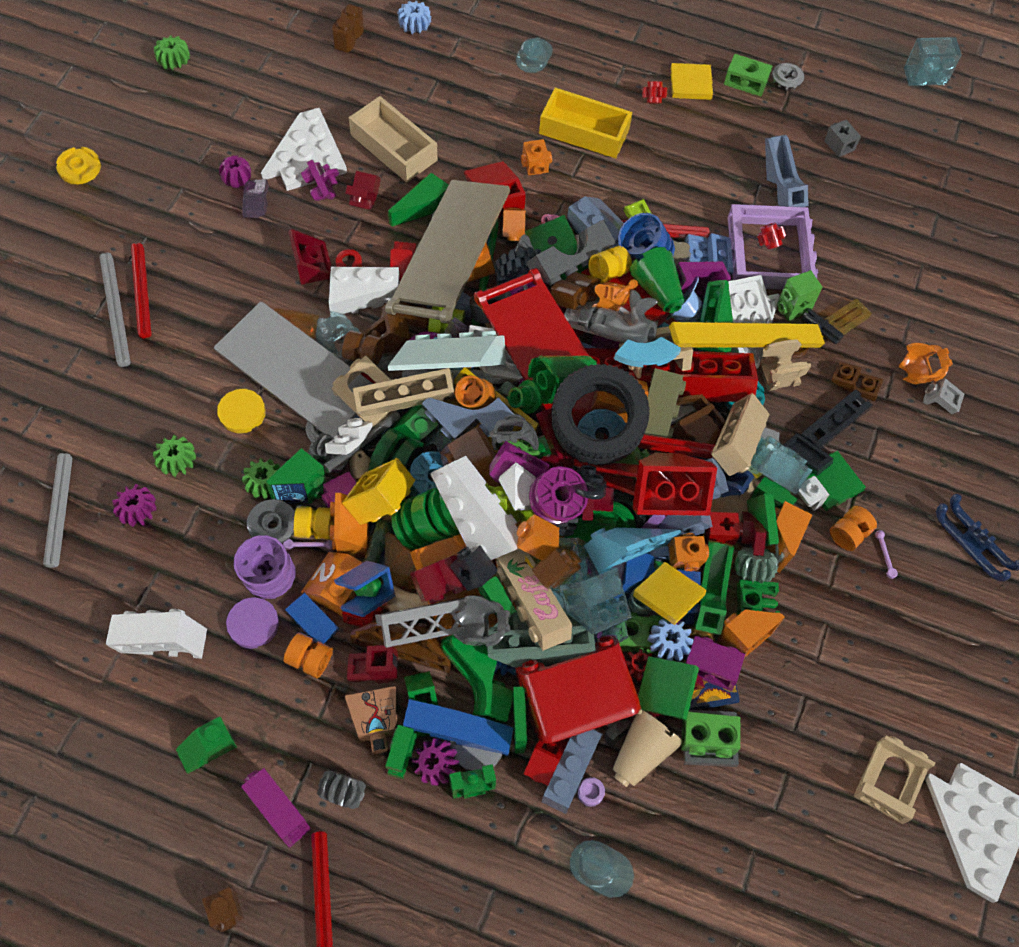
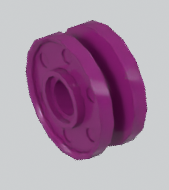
[529,466,588,525]

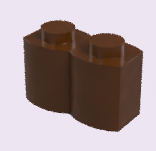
[332,4,364,53]
[551,272,601,310]
[532,548,581,589]

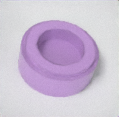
[577,777,605,807]

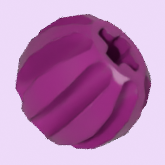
[219,155,251,188]

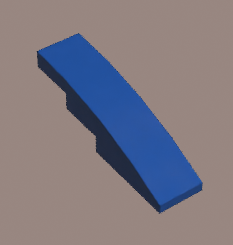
[403,700,514,755]

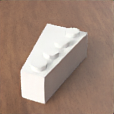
[430,456,518,560]

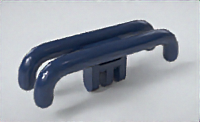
[936,493,1019,581]

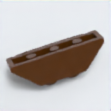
[350,620,451,674]

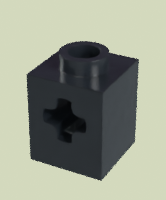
[450,545,498,591]

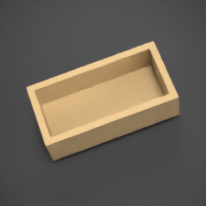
[349,96,437,183]

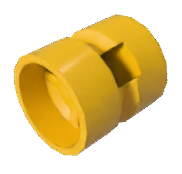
[588,246,632,283]
[294,506,333,540]

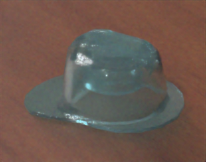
[516,37,553,73]
[570,840,634,898]

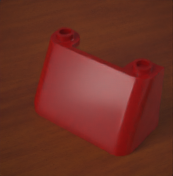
[515,636,641,743]

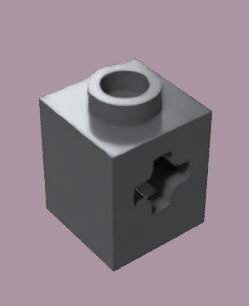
[824,120,861,158]

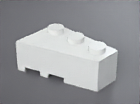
[329,267,400,320]
[106,609,207,659]

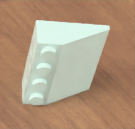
[388,331,506,371]

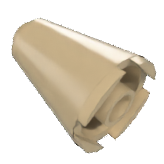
[613,710,683,787]

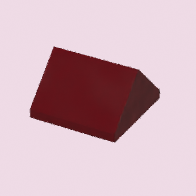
[288,229,332,285]

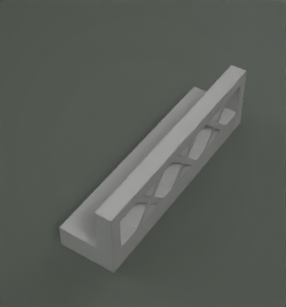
[375,596,483,647]

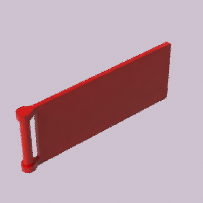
[473,268,595,427]

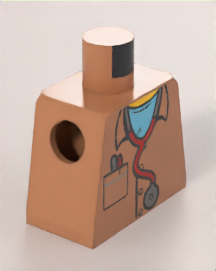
[345,686,397,754]

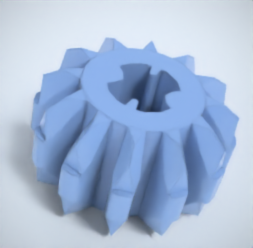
[398,0,431,34]
[648,619,693,662]

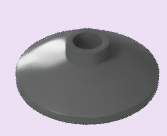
[247,499,295,543]

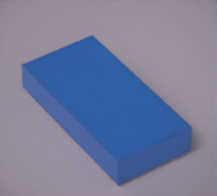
[285,593,339,643]

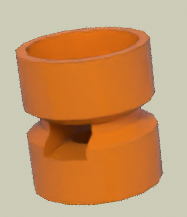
[455,375,496,410]
[830,505,877,551]
[284,632,333,679]

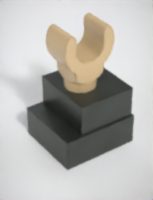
[602,718,632,747]

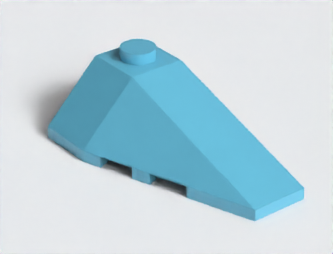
[584,528,683,573]

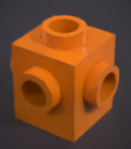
[521,139,552,176]
[668,533,709,571]

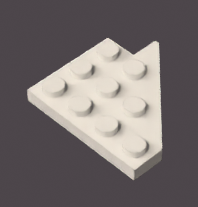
[261,108,347,191]

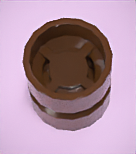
[342,330,384,366]

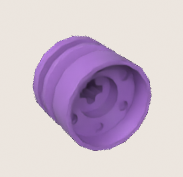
[234,535,295,599]

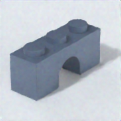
[542,729,602,814]

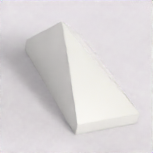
[499,462,536,510]

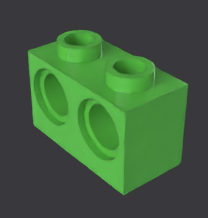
[615,612,669,657]
[681,712,740,758]

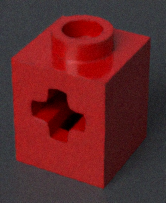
[705,512,743,545]

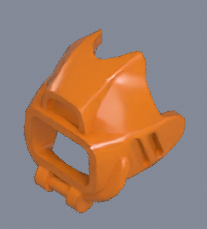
[592,279,638,312]
[899,343,953,384]

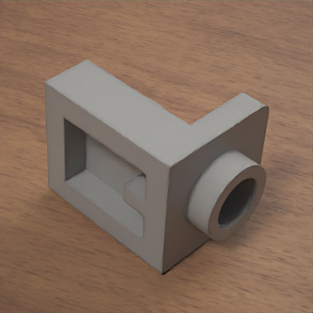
[923,378,964,414]

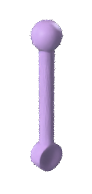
[875,530,898,579]
[283,539,332,550]

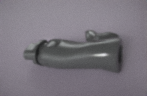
[578,289,658,343]

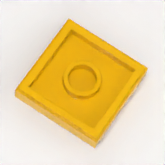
[670,63,713,100]
[633,562,706,625]

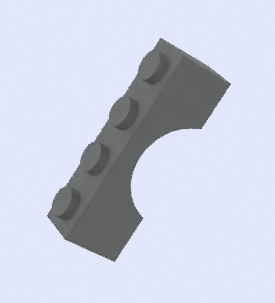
[526,220,616,286]

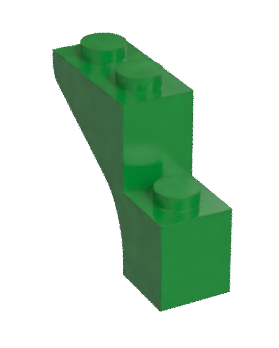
[694,540,734,635]
[440,634,513,723]

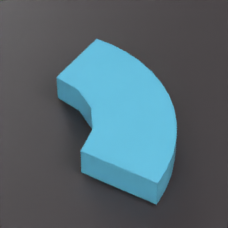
[614,337,681,367]

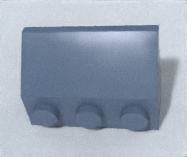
[567,196,624,249]

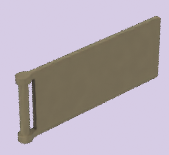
[385,180,510,324]

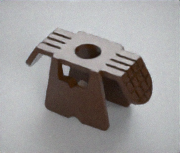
[672,394,726,445]

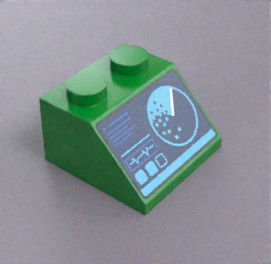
[266,448,327,505]

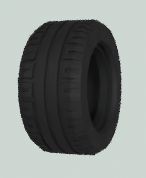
[552,364,650,465]

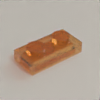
[274,308,320,339]

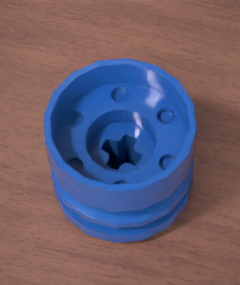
[618,213,675,263]

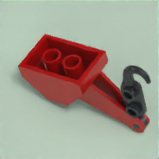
[573,453,718,516]

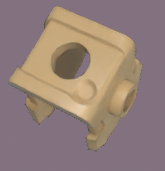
[759,340,811,391]

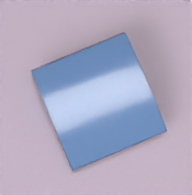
[684,233,734,276]

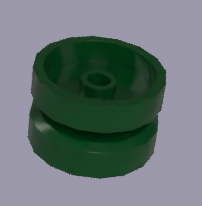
[368,428,424,471]

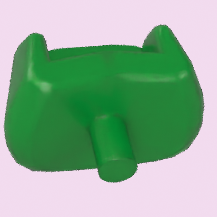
[354,578,381,597]

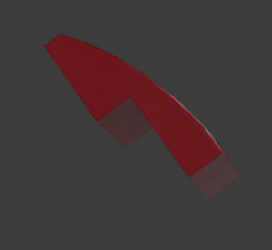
[740,511,766,556]

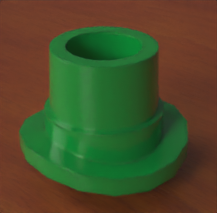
[508,380,543,414]

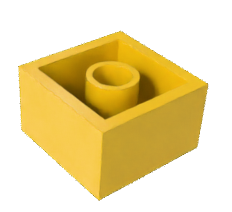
[342,458,416,525]

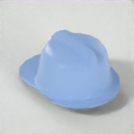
[666,276,703,322]

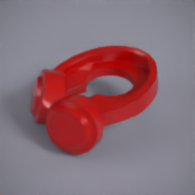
[336,249,363,267]

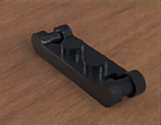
[801,389,873,450]

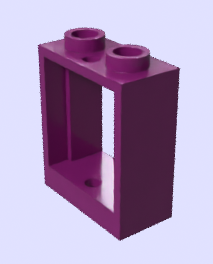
[241,768,311,848]

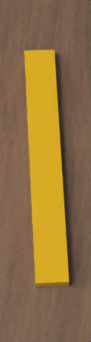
[668,322,825,348]

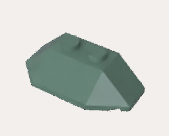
[487,608,595,668]

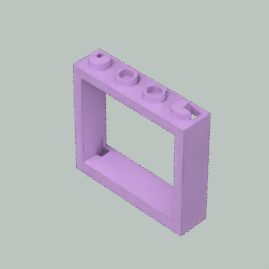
[728,204,818,289]

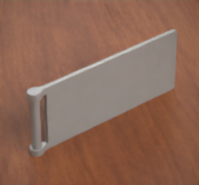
[214,302,373,438]

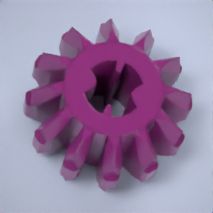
[112,484,157,527]
[412,738,460,786]

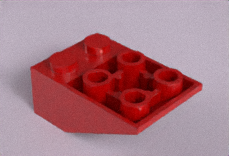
[464,161,526,218]

